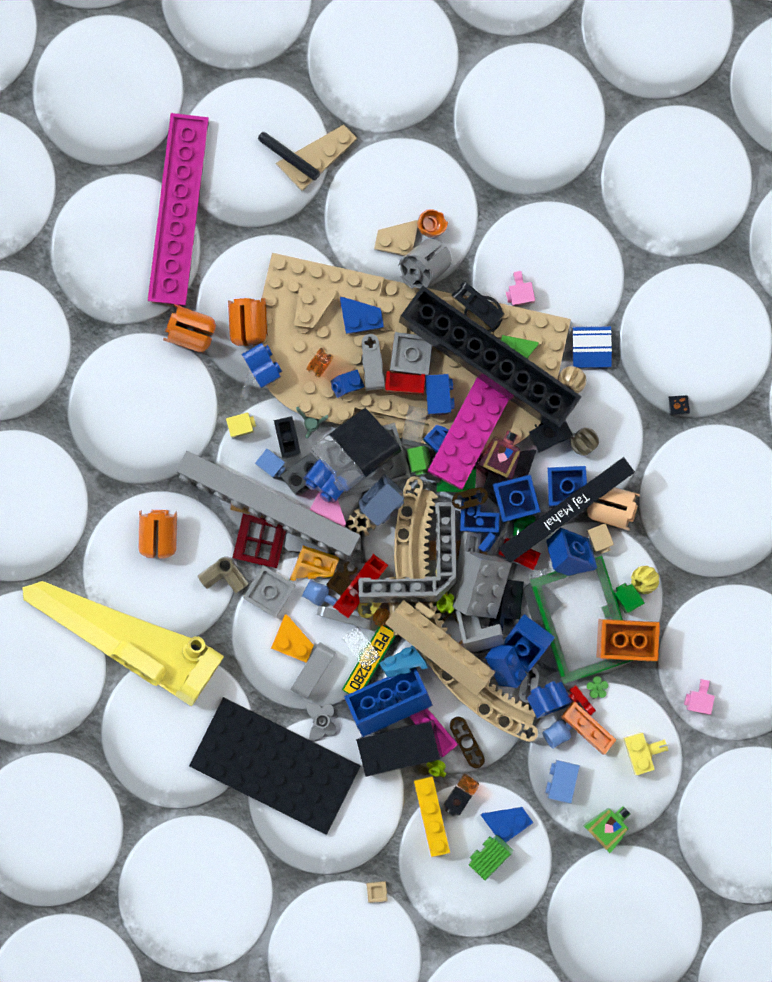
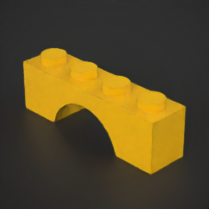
[414,776,450,857]

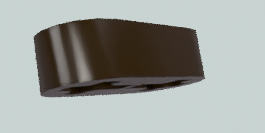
[452,487,488,510]

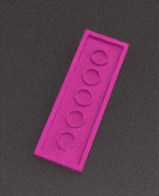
[427,377,509,490]

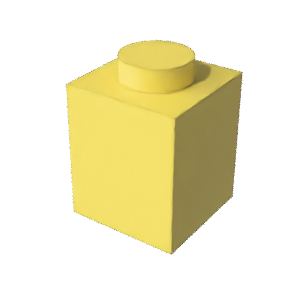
[226,412,256,438]

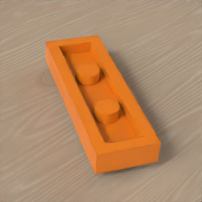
[561,702,616,755]

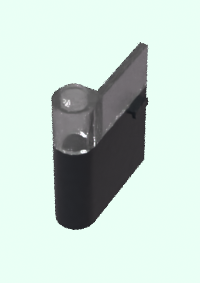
[310,407,401,492]

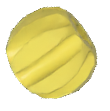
[631,565,659,594]

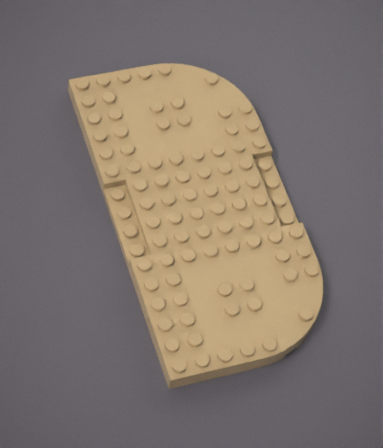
[253,253,571,454]

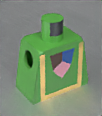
[583,806,631,853]

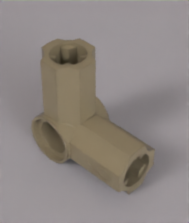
[197,556,249,593]

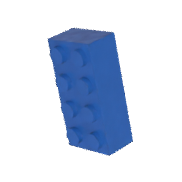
[344,667,433,737]

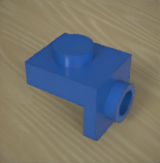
[330,369,364,398]

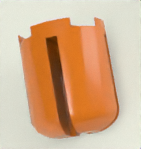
[228,298,268,346]
[163,304,216,352]
[138,510,177,559]

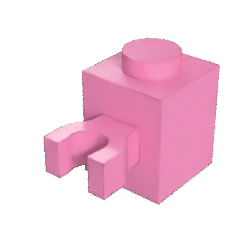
[506,271,535,307]
[684,679,715,715]

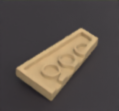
[276,125,357,191]

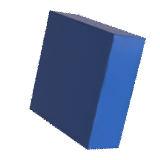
[478,532,498,552]

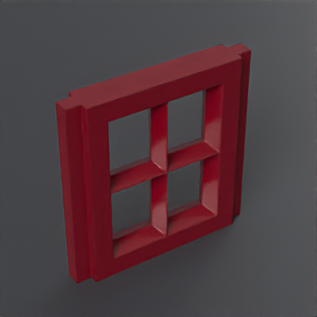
[232,513,286,568]

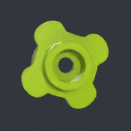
[436,594,454,613]
[426,760,446,777]

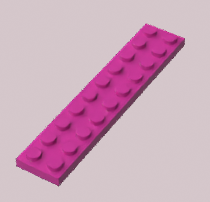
[148,113,209,306]

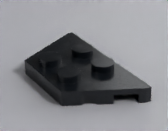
[483,449,537,507]

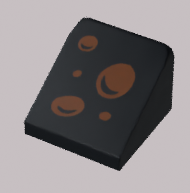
[668,395,690,416]

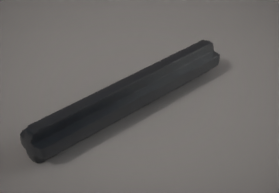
[258,131,320,181]

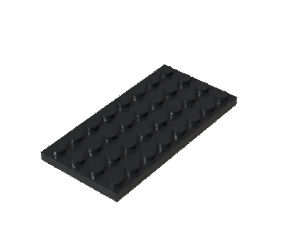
[189,697,361,835]

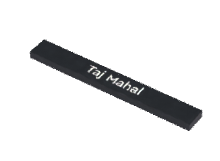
[498,457,635,563]

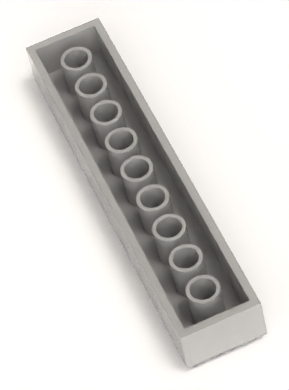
[176,451,361,560]

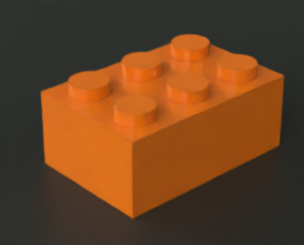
[596,619,660,661]

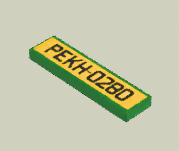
[342,624,395,694]

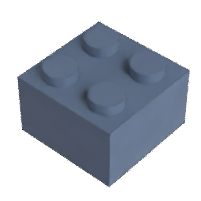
[358,474,405,526]

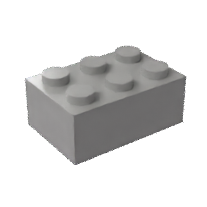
[453,553,512,618]

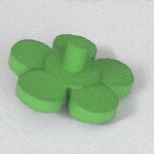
[586,677,608,698]

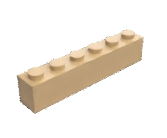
[385,600,495,696]

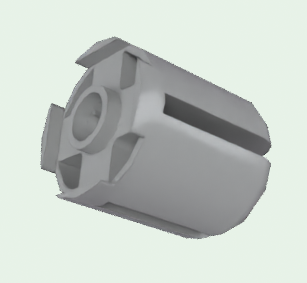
[398,239,451,289]

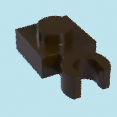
[326,561,358,596]

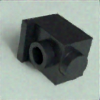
[443,785,472,816]

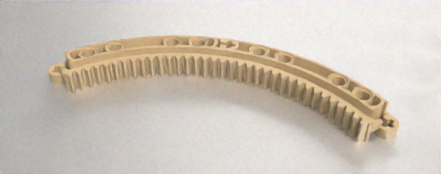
[394,476,538,742]

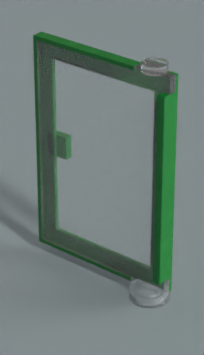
[528,556,634,687]

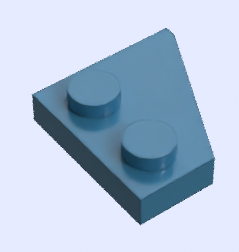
[379,646,428,677]

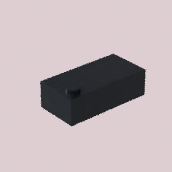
[356,719,443,777]

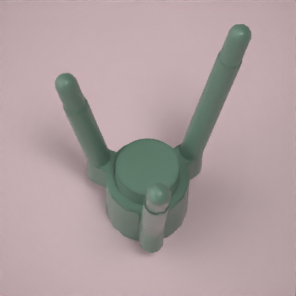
[296,407,329,439]

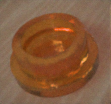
[372,608,390,627]

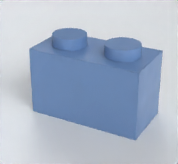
[545,760,580,803]

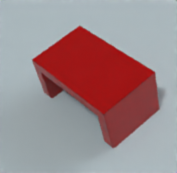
[385,371,425,395]

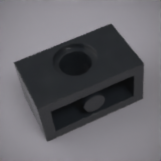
[274,416,301,459]
[529,420,573,453]

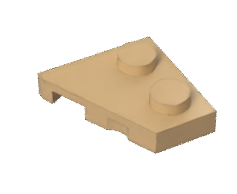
[374,220,418,256]

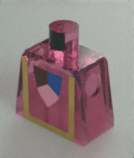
[477,430,520,480]

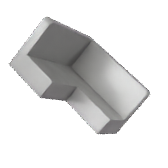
[456,611,505,653]

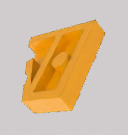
[290,545,339,581]
[271,614,314,663]

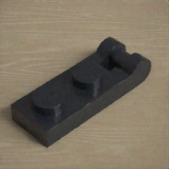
[451,281,505,329]

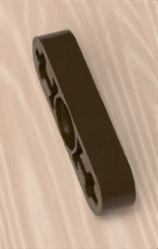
[449,716,485,768]

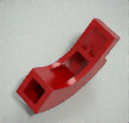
[333,554,388,618]

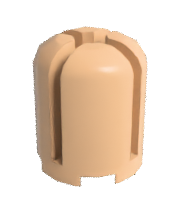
[587,487,640,531]

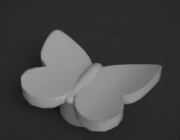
[306,704,336,741]

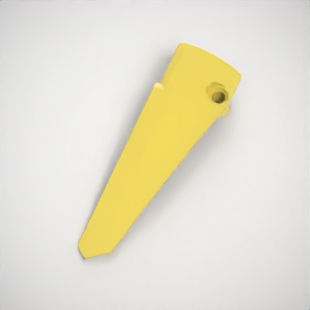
[22,581,224,707]

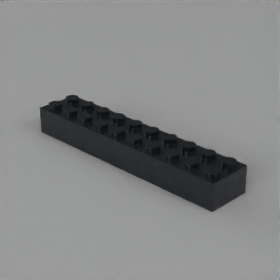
[399,286,582,433]

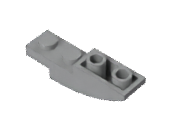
[448,531,483,601]

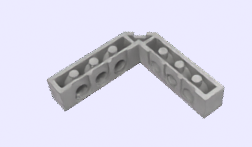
[359,502,456,603]

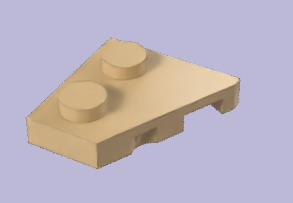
[294,288,336,329]

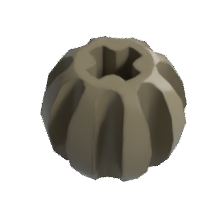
[570,427,599,456]

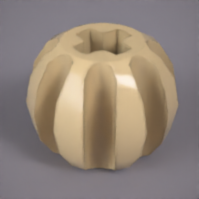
[558,366,587,394]
[348,509,376,537]

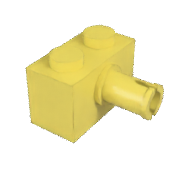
[623,732,668,776]

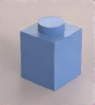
[255,448,286,478]

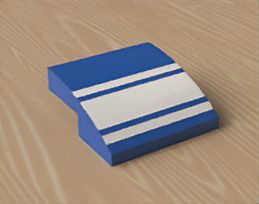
[572,326,612,368]

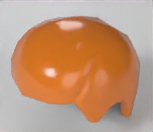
[417,209,448,238]

